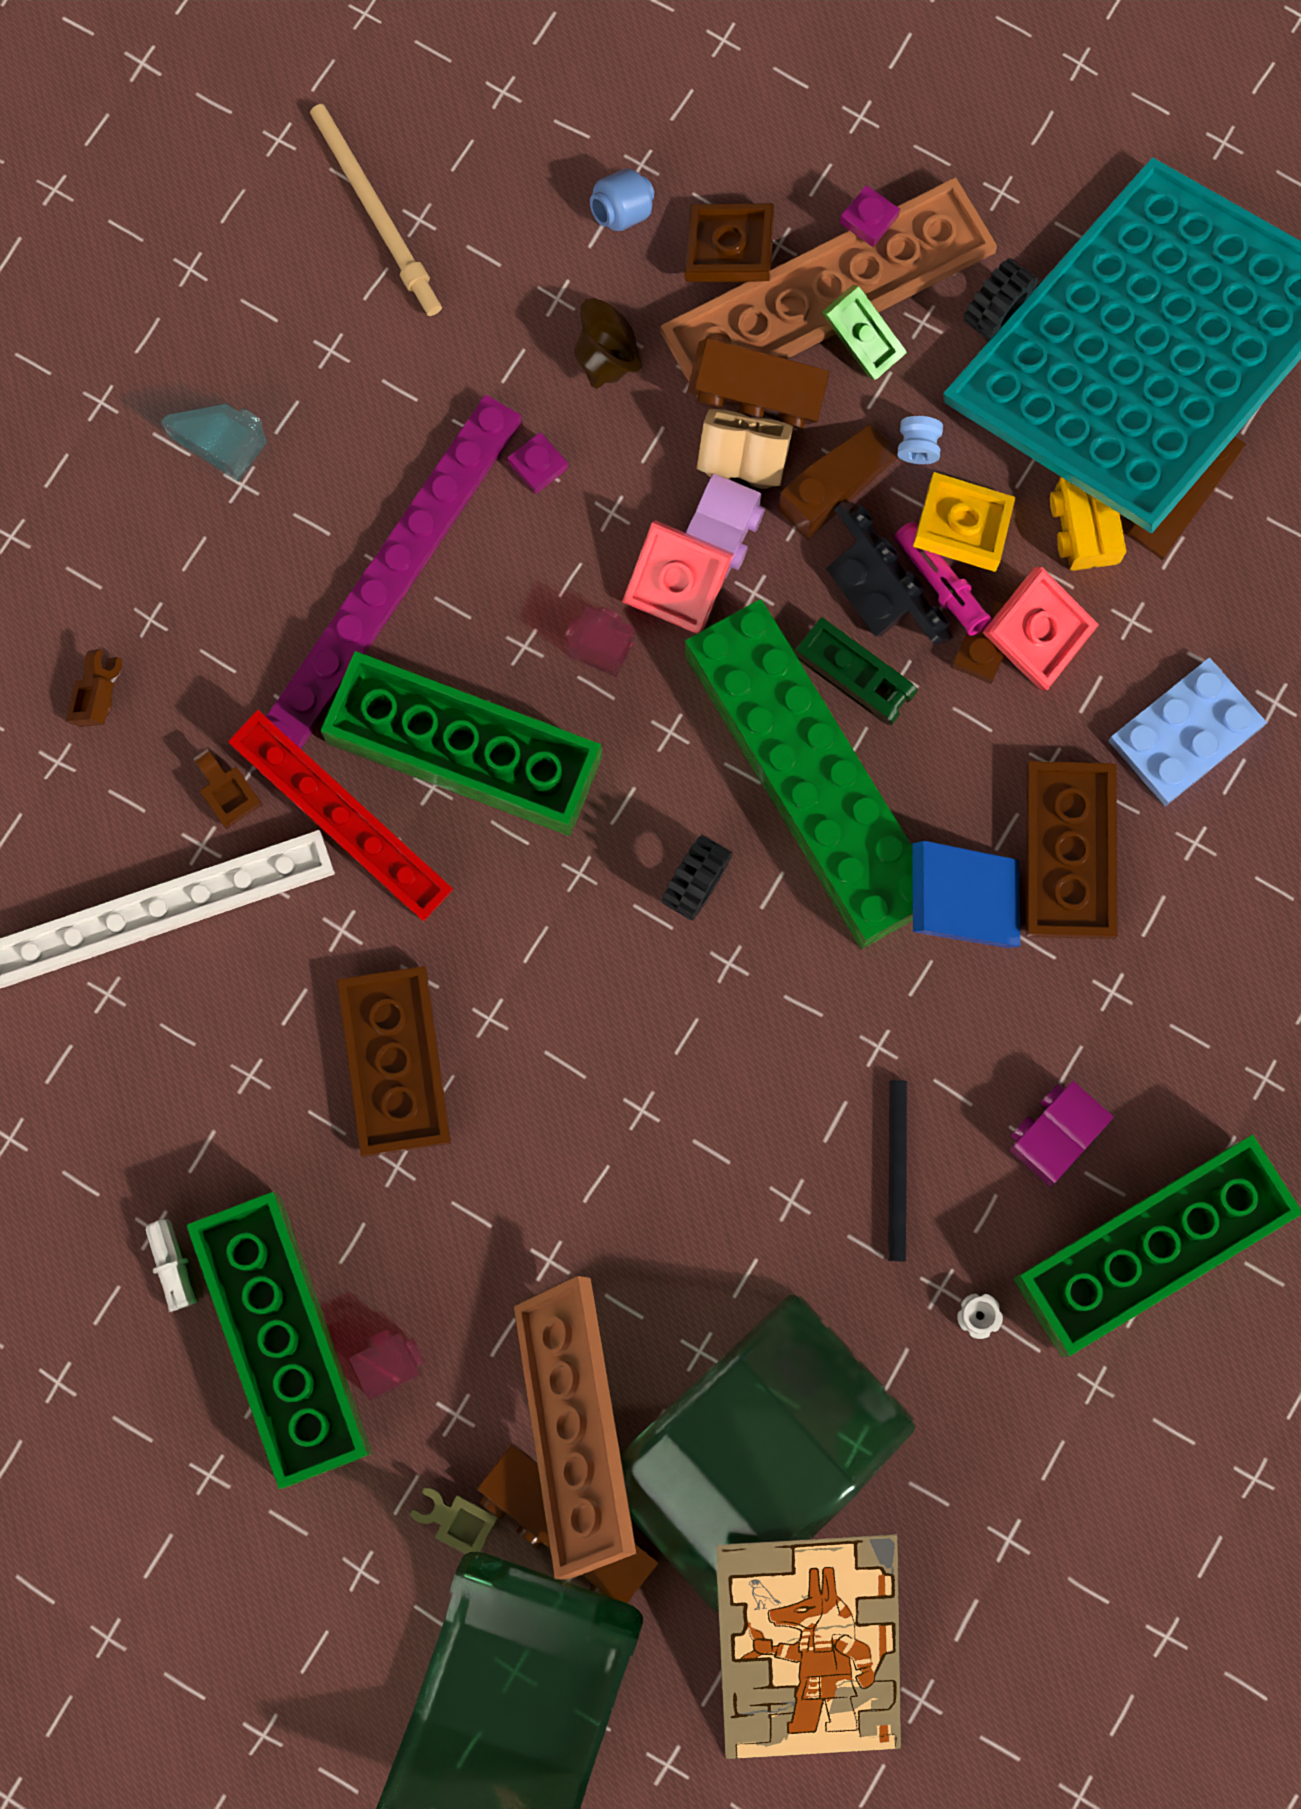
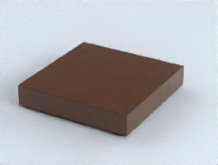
[684,203,775,282]

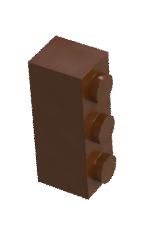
[687,338,830,429]

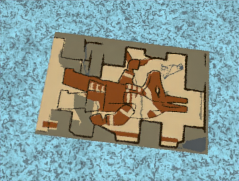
[716,1534,901,1759]

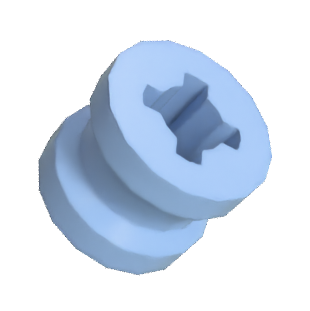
[897,416,943,464]

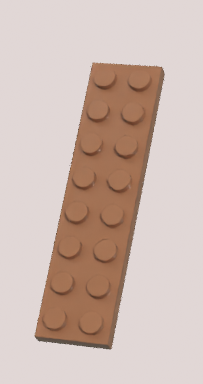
[660,177,997,398]

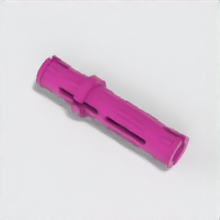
[894,522,991,636]

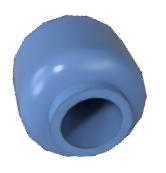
[590,168,654,231]

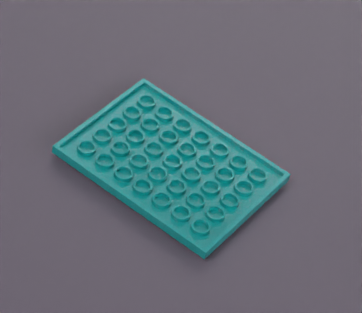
[943,157,1301,534]

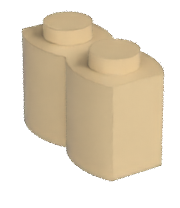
[696,409,793,489]

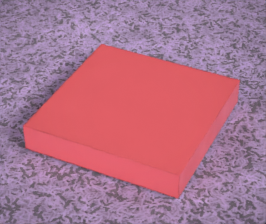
[622,520,734,634]
[982,566,1099,690]

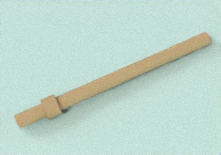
[310,104,442,316]

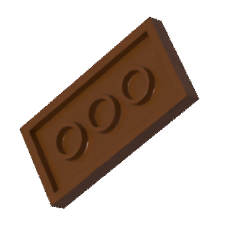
[1026,761,1118,940]
[337,966,452,1158]

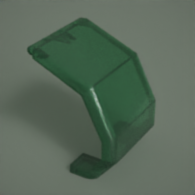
[620,1295,915,1613]
[376,1551,643,1809]

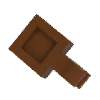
[952,600,1005,684]
[66,649,122,727]
[193,749,263,829]

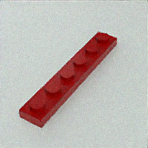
[228,710,454,922]

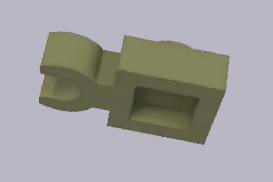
[410,1487,498,1560]

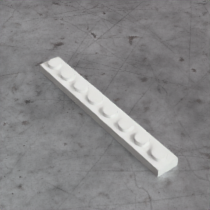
[0,830,335,989]

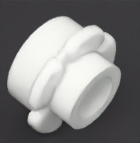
[957,1294,1003,1339]

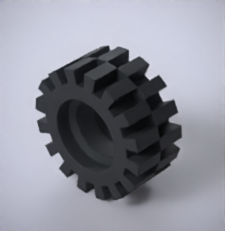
[963,258,1038,341]
[661,834,733,921]

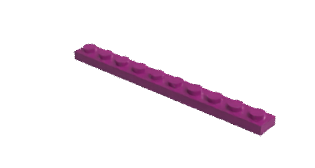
[266,394,522,748]

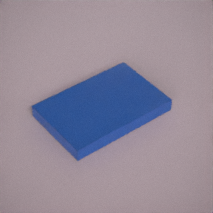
[913,841,1021,949]

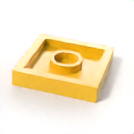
[913,472,1016,572]

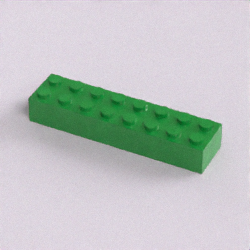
[685,599,913,950]

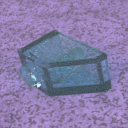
[161,404,267,482]

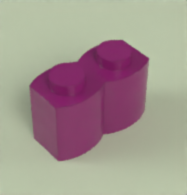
[1009,1081,1114,1187]

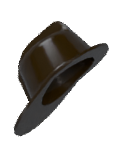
[574,298,642,389]

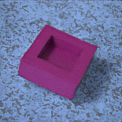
[840,185,900,247]
[508,432,568,495]

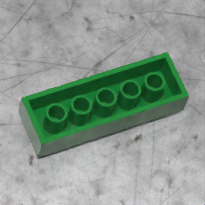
[321,651,602,837]
[1013,1134,1301,1358]
[186,1192,373,1490]

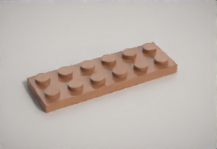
[514,1276,636,1580]

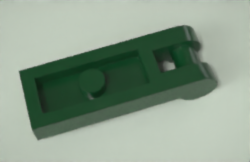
[795,616,918,725]

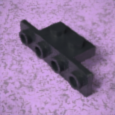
[826,502,953,644]

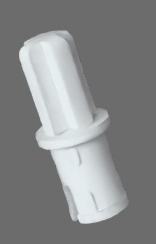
[146,1219,197,1312]

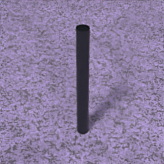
[888,1080,907,1262]

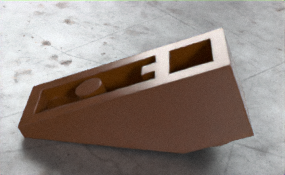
[778,424,898,539]
[1128,436,1247,560]

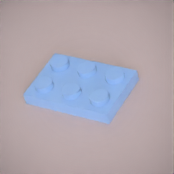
[1108,657,1267,807]

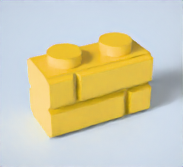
[1050,477,1126,571]

